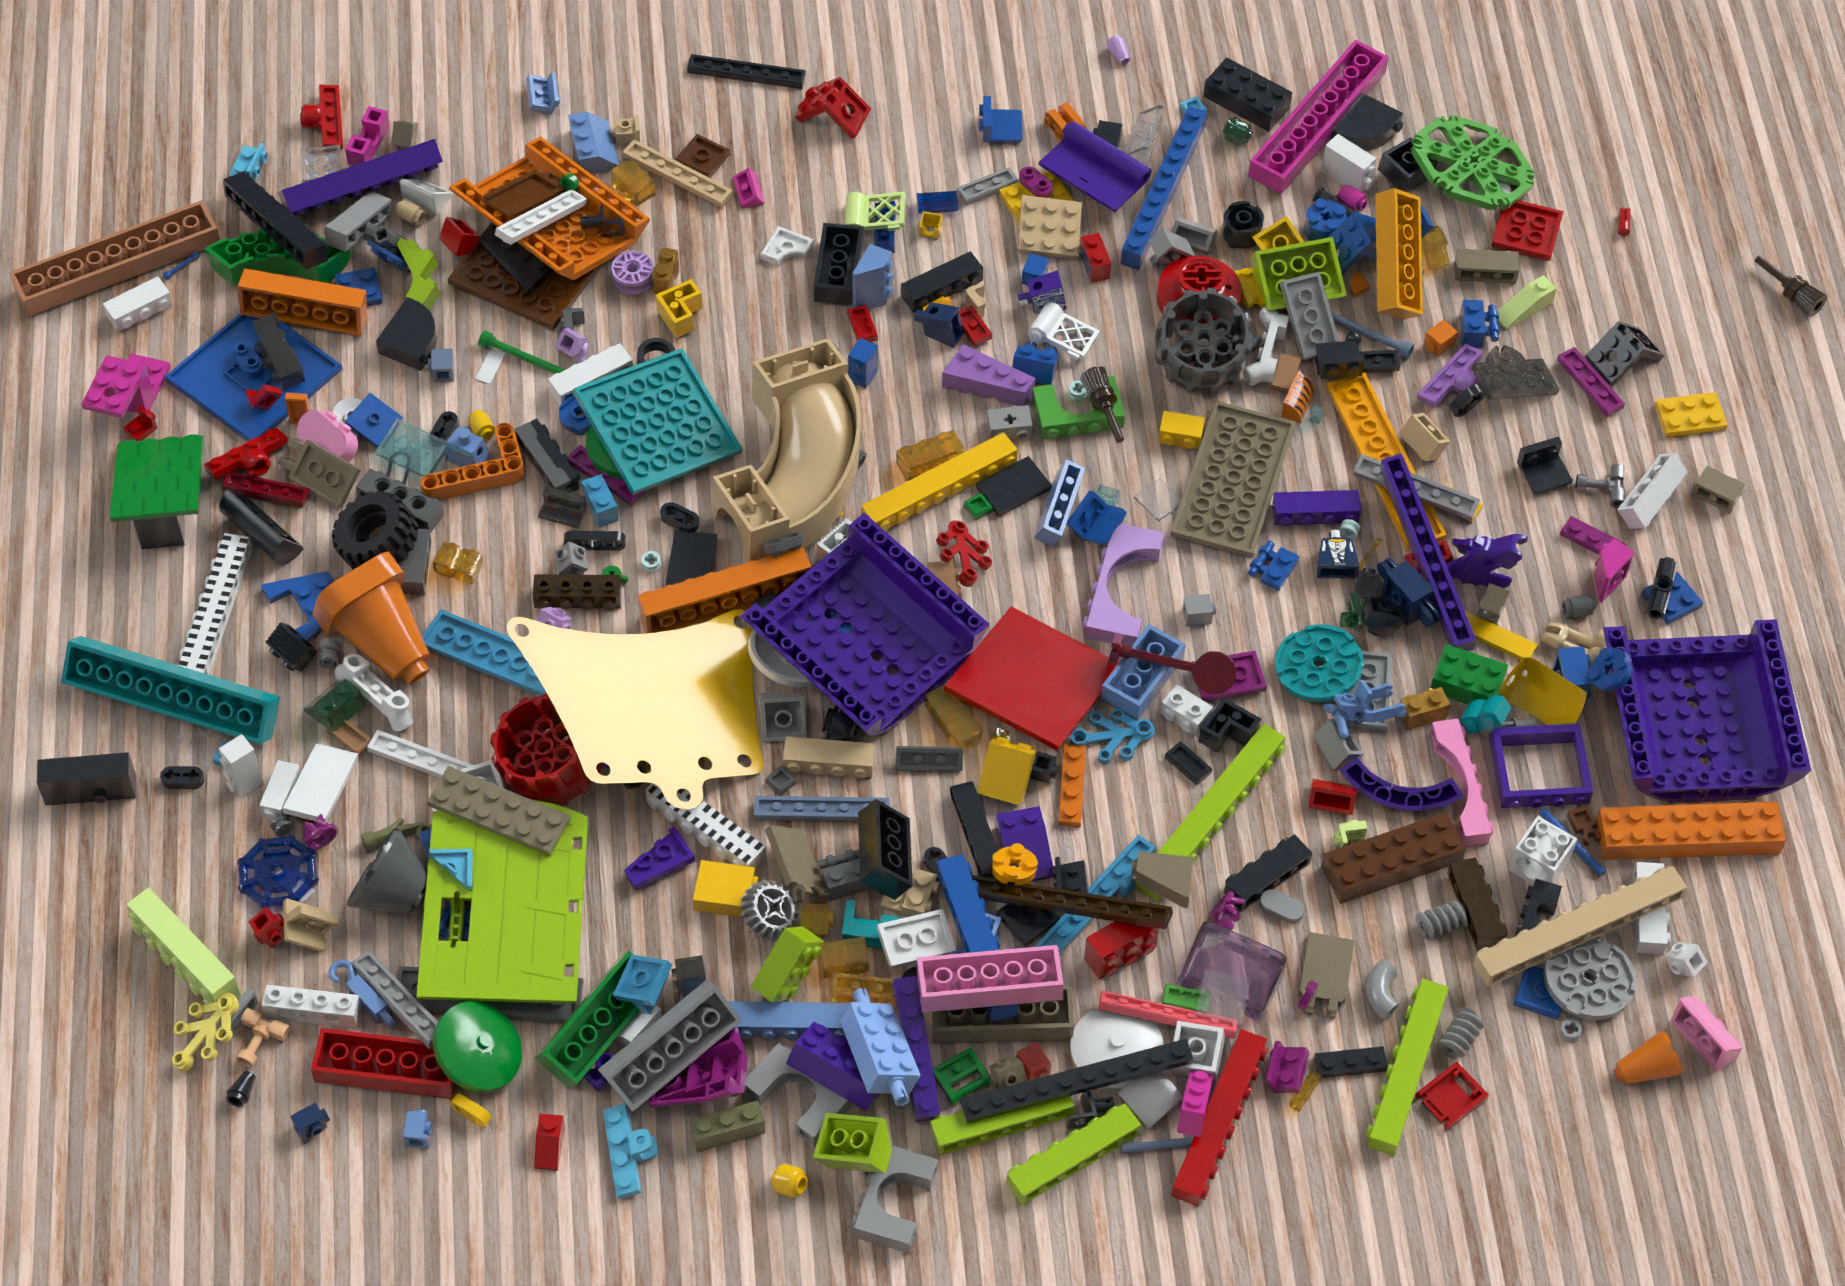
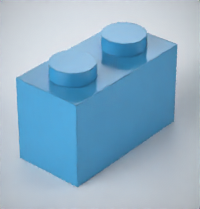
[582,474,619,527]

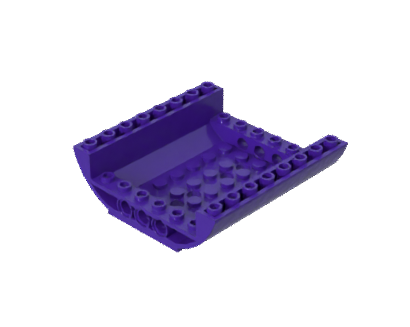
[740,513,990,736]
[1603,619,1811,804]

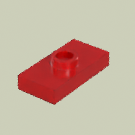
[847,305,878,342]

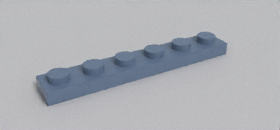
[754,796,889,821]

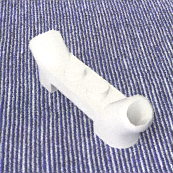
[1243,307,1289,386]
[335,654,413,731]

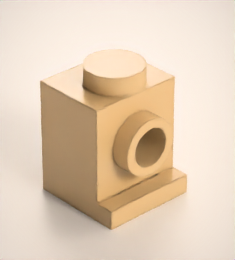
[611,115,640,145]

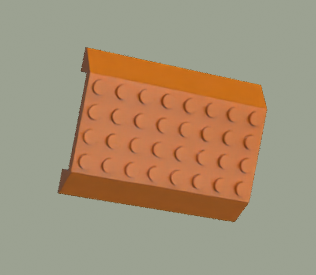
[449,136,650,280]

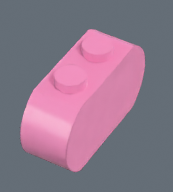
[297,410,358,462]

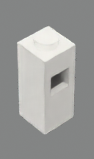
[259,760,301,821]

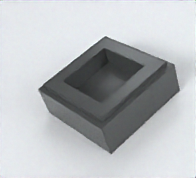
[765,766,797,796]

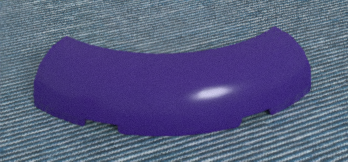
[1339,757,1464,811]

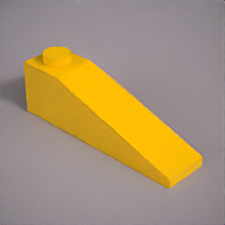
[1252,216,1304,250]

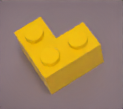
[655,279,702,338]

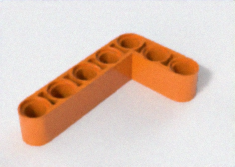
[420,422,524,500]

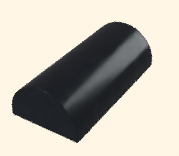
[219,490,304,565]

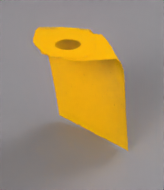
[1499,657,1587,725]

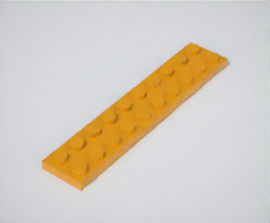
[1326,373,1447,551]

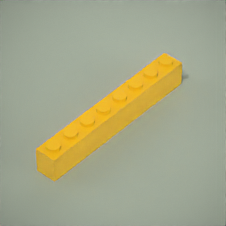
[861,432,1018,531]

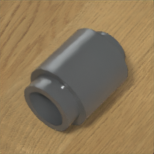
[1562,594,1596,619]

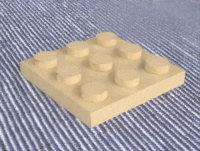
[1017,195,1082,260]

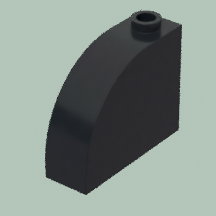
[1331,93,1404,151]
[376,297,437,371]

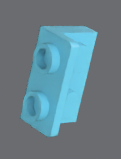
[229,143,268,180]

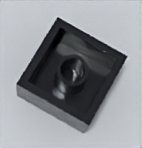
[1377,137,1438,193]

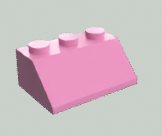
[1671,996,1742,1072]

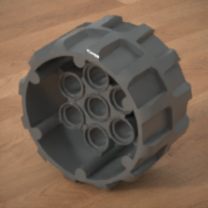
[1155,288,1254,394]

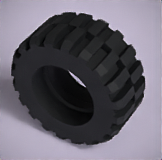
[332,491,418,570]

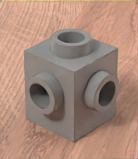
[555,542,588,575]

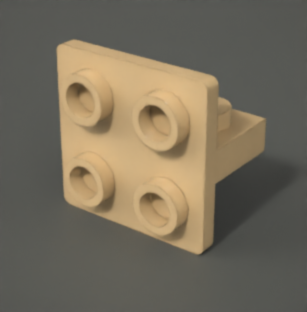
[283,899,338,951]

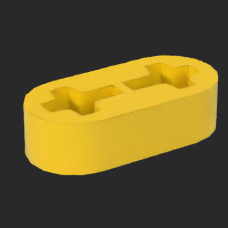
[449,1093,492,1128]

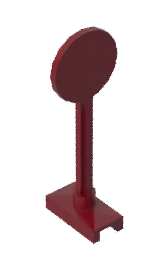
[1107,633,1236,694]

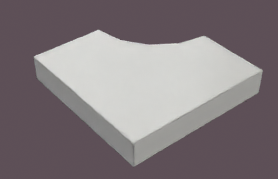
[760,226,814,266]

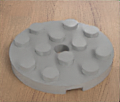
[1543,937,1636,1020]

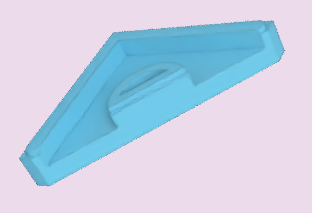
[429,849,473,890]

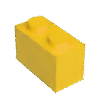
[1158,411,1205,450]

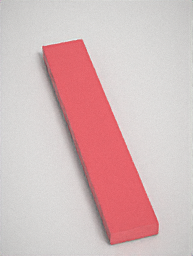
[1098,991,1238,1039]

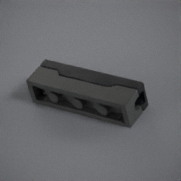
[515,418,580,500]

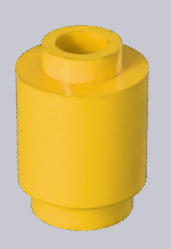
[468,410,495,440]

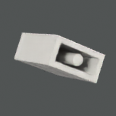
[1321,134,1376,193]

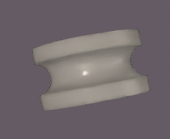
[1560,1019,1582,1043]

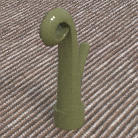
[361,818,432,851]

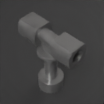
[1575,464,1624,508]

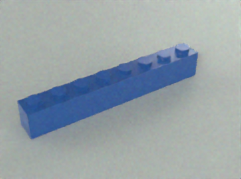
[936,854,1021,1022]

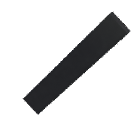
[687,54,806,89]

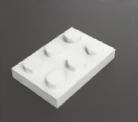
[876,909,957,969]

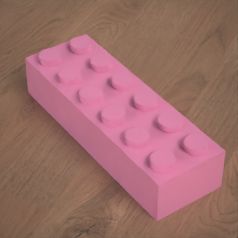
[917,945,1064,1012]

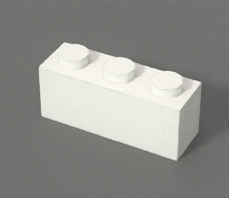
[103,277,173,332]
[219,734,264,798]

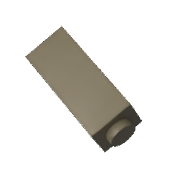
[1131,851,1193,908]

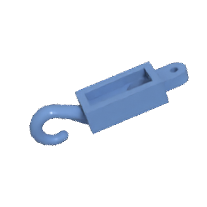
[329,960,396,1029]

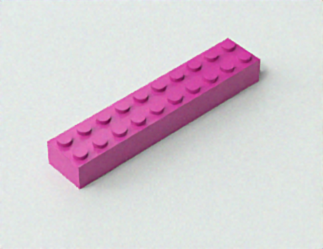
[1248,39,1389,194]

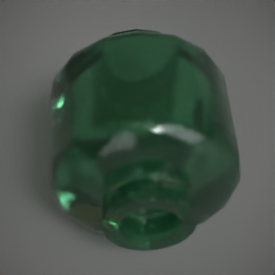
[1222,117,1253,146]

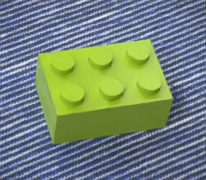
[750,926,824,1002]

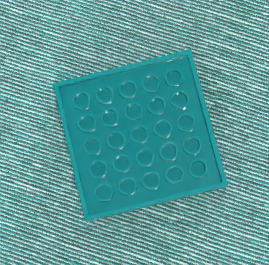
[572,348,743,495]

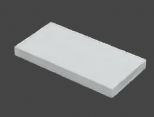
[283,743,358,822]

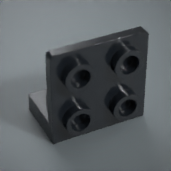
[1517,436,1573,494]

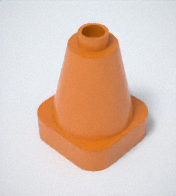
[312,552,430,685]

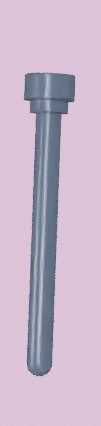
[1331,312,1415,359]

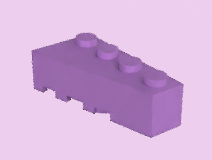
[942,344,1035,406]

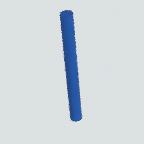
[1538,808,1606,877]

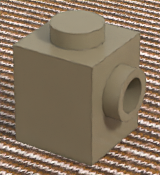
[391,120,418,150]

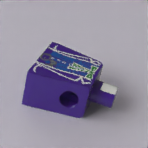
[1017,270,1067,313]

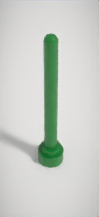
[478,330,565,374]

